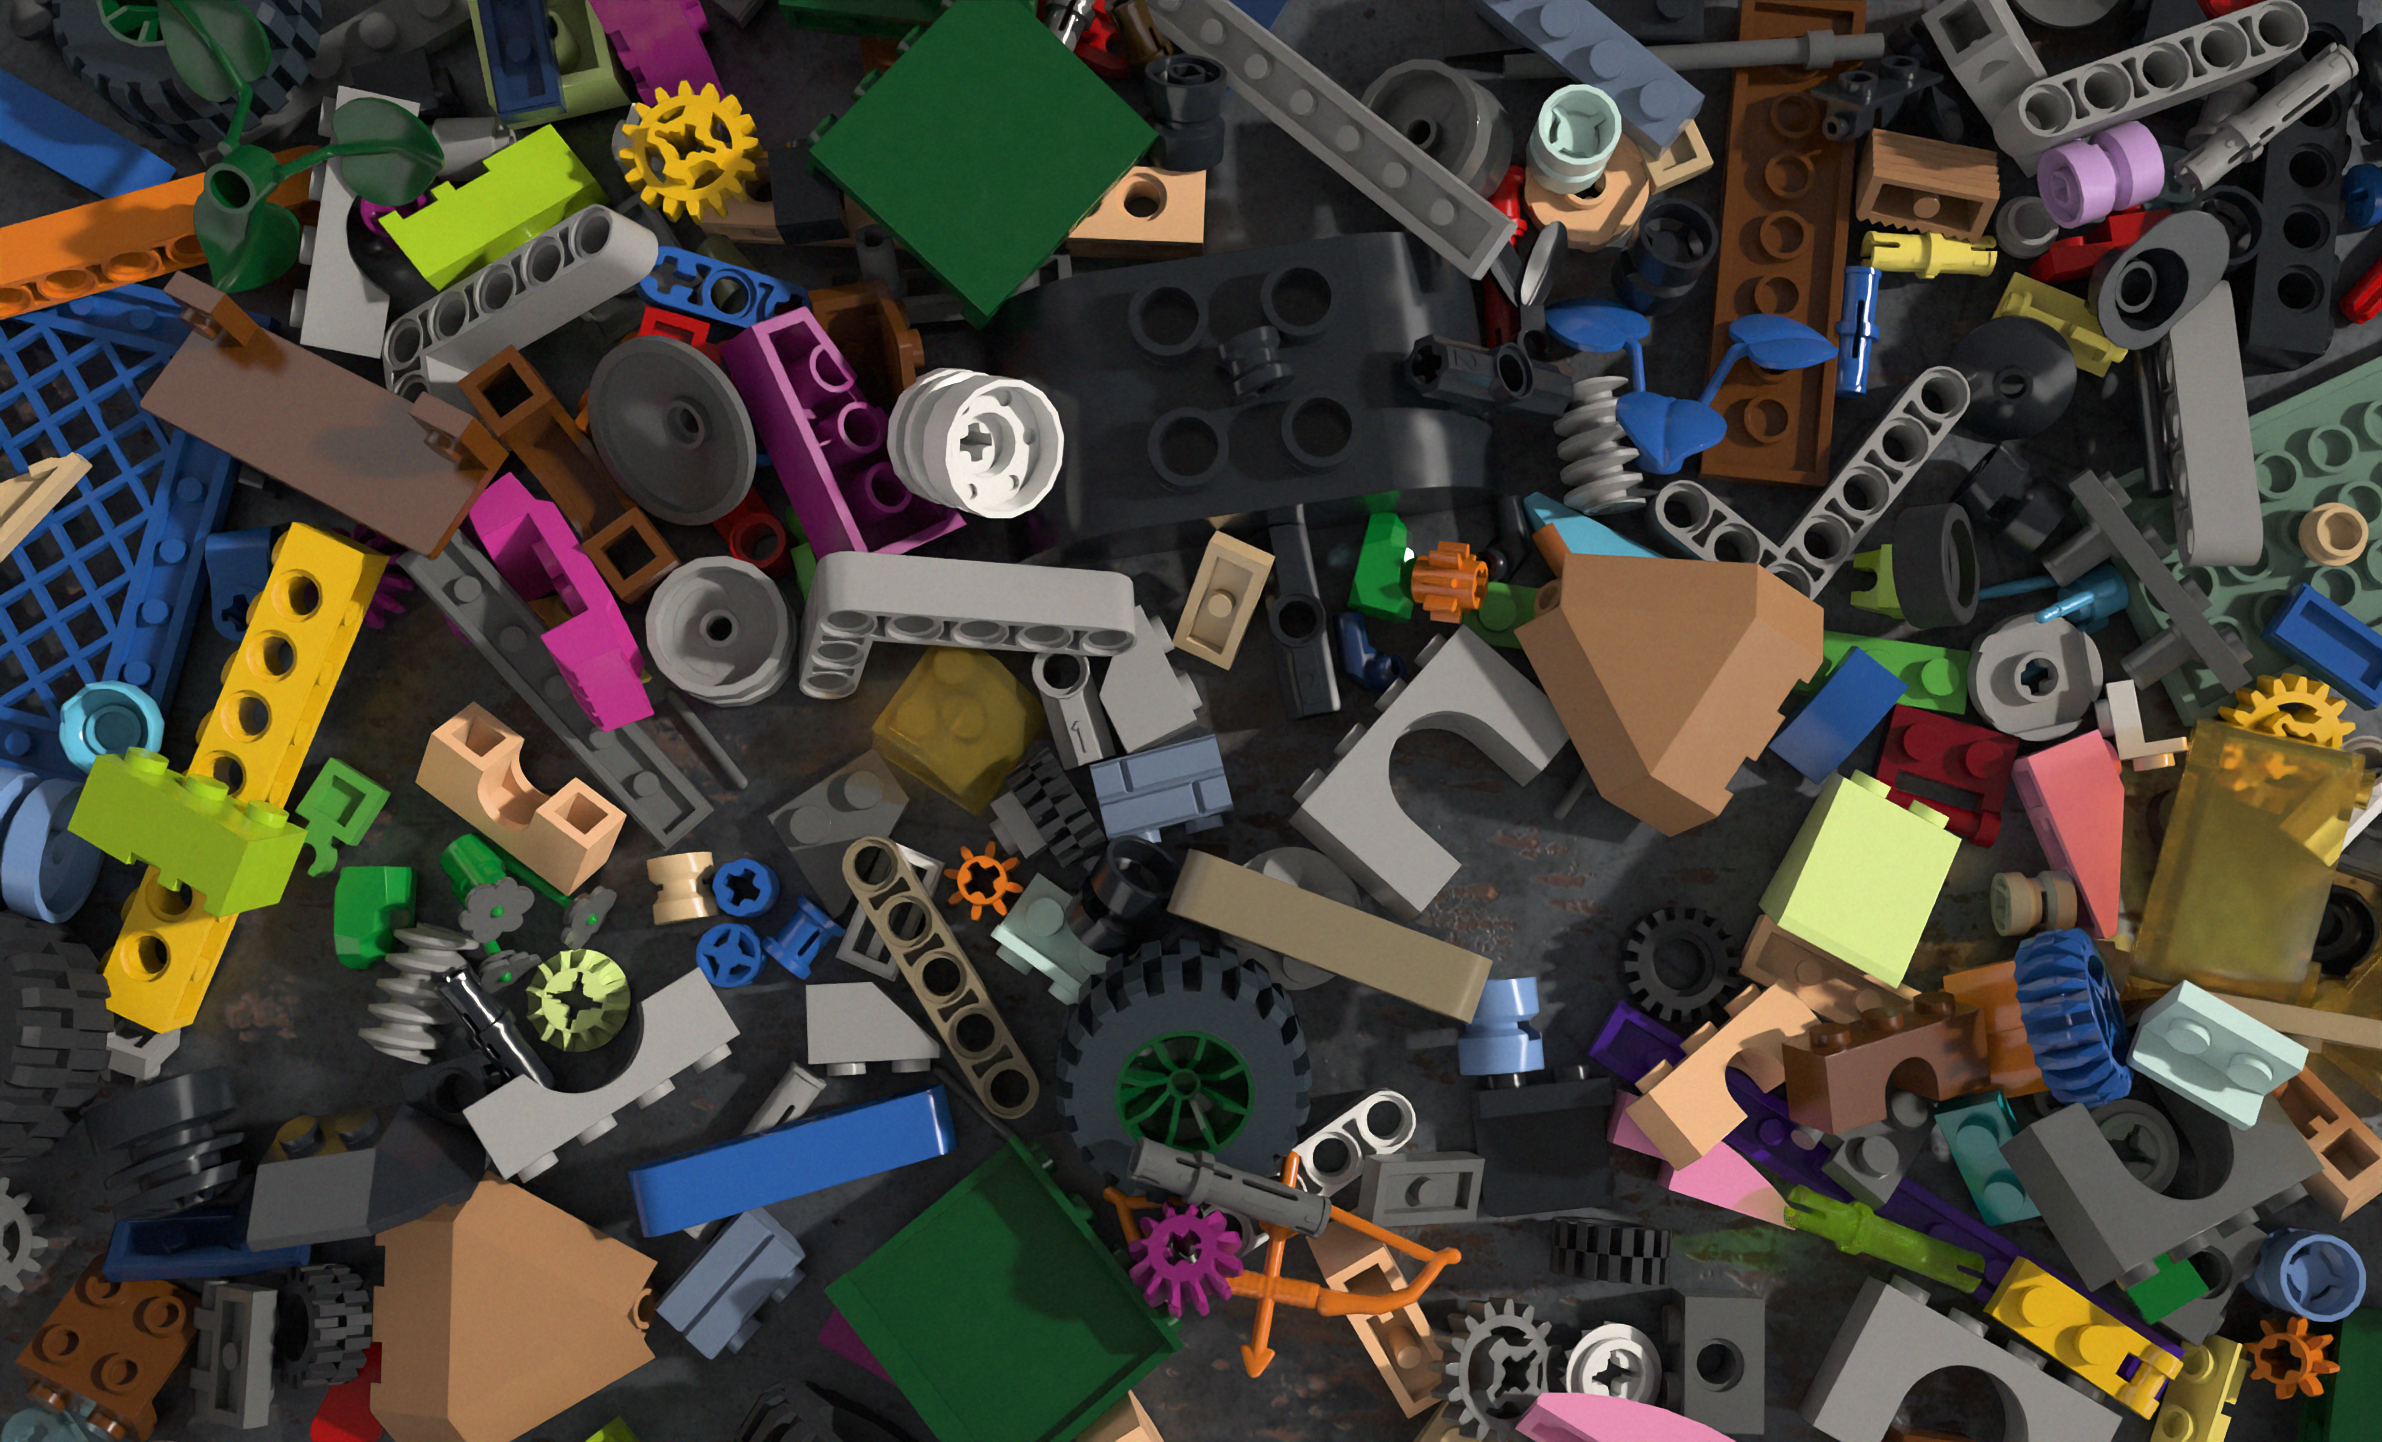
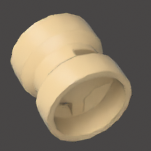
[647,852,720,925]

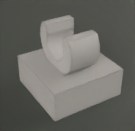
[100,1013,181,1090]

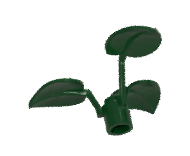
[157,0,445,294]

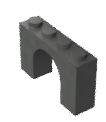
[1998,1076,2325,1292]

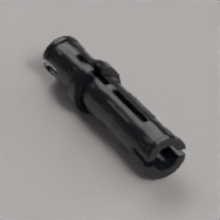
[433,964,565,1093]

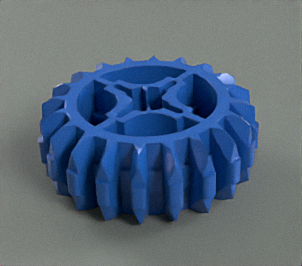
[2013,927,2134,1109]

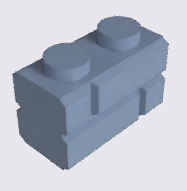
[1089,734,1234,844]
[654,1207,809,1360]

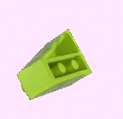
[378,123,611,293]
[67,747,308,918]

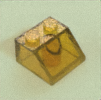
[871,645,1047,818]

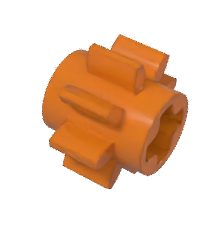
[1411,541,1488,624]
[944,841,1025,921]
[2244,1316,2340,1400]

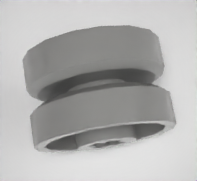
[645,556,800,708]

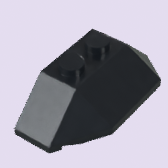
[231,1103,491,1252]

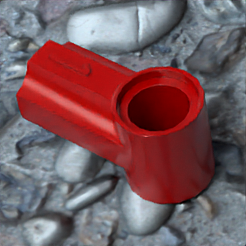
[712,484,799,581]

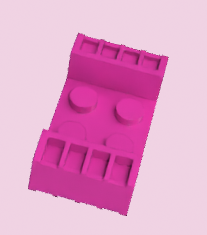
[469,472,655,733]

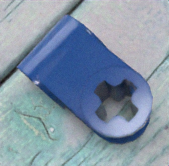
[205,525,287,646]

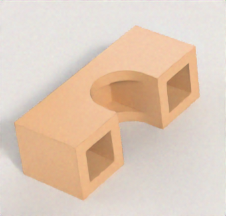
[415,701,627,897]
[1624,977,1822,1172]

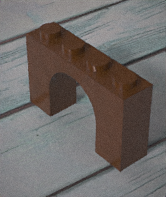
[457,344,684,608]

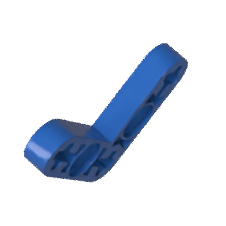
[634,246,810,467]

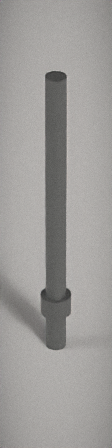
[1503,29,1885,81]

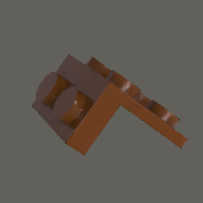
[807,278,925,410]
[15,1253,202,1442]

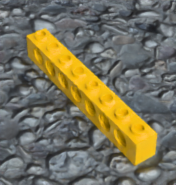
[96,522,390,1034]

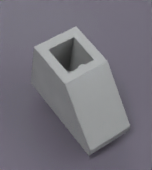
[1099,605,1203,756]
[806,981,946,1076]

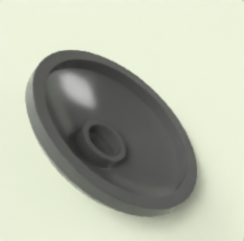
[588,335,756,525]

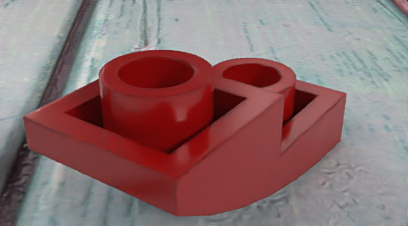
[2028,204,2172,288]

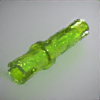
[1783,1185,1985,1294]

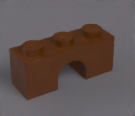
[1781,992,1991,1136]

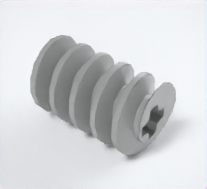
[1553,376,1646,515]
[357,921,480,1065]

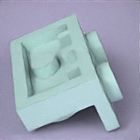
[991,873,1141,1006]
[2126,980,2309,1130]

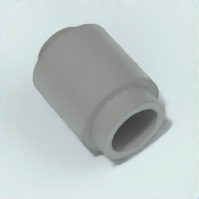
[425,117,517,182]

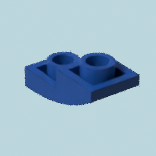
[1766,646,1909,785]

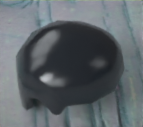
[2274,884,2380,983]

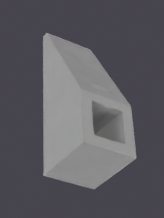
[1921,0,2085,178]

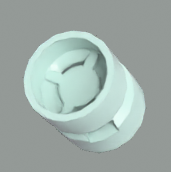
[1526,84,1622,194]

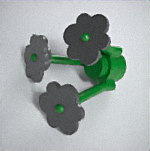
[439,833,617,994]

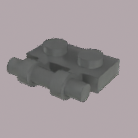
[1791,1072,1937,1212]
[188,1278,280,1430]

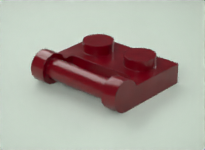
[1870,703,2020,849]

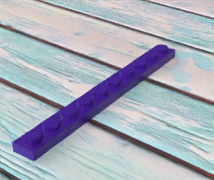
[1584,1000,2185,1401]

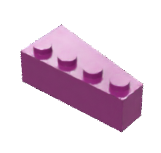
[588,0,726,109]
[720,306,967,561]

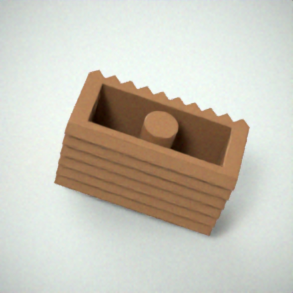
[1855,128,2000,243]

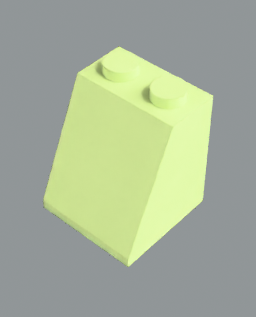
[1758,769,1962,989]

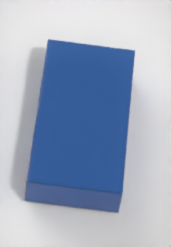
[2259,582,2382,711]

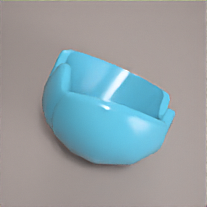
[59,680,165,775]

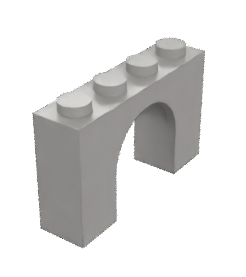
[1288,624,1570,925]
[1796,1274,2123,1442]

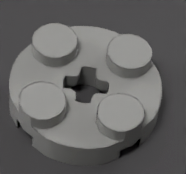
[1967,612,2103,741]

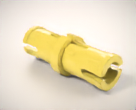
[1860,230,1997,279]

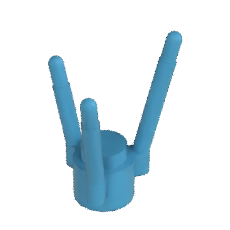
[1978,563,2129,684]

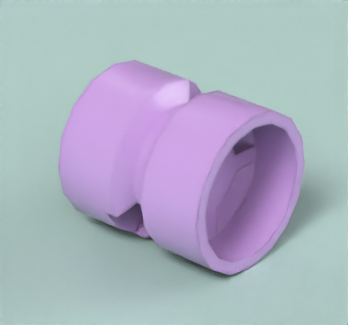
[2037,121,2165,229]

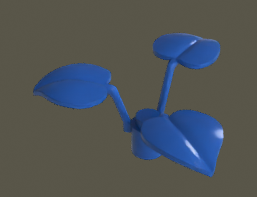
[1544,297,1839,474]

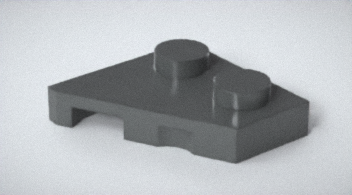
[767,747,912,920]

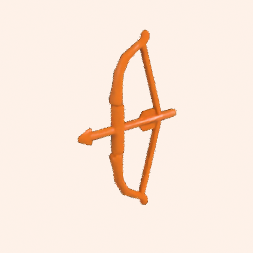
[1103,1151,1461,1378]

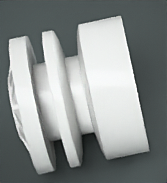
[887,368,1064,518]

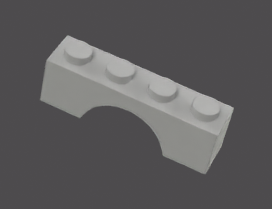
[289,85,420,359]
[462,967,740,1183]

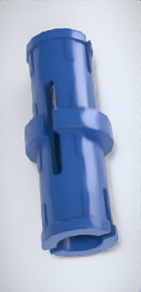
[1835,266,1882,399]

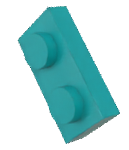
[1934,1088,2041,1227]

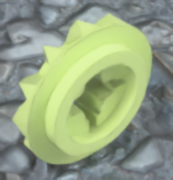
[525,949,631,1052]

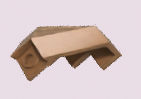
[1513,553,1824,837]
[370,1170,661,1442]

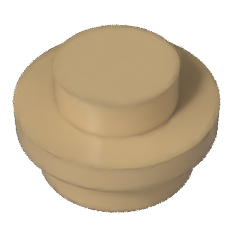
[2298,503,2368,567]

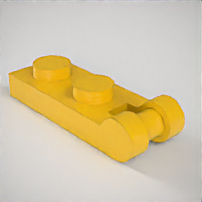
[1983,1256,2184,1420]

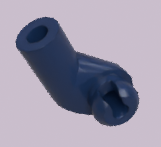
[1332,611,1407,693]

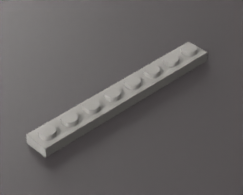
[1145,0,1519,280]

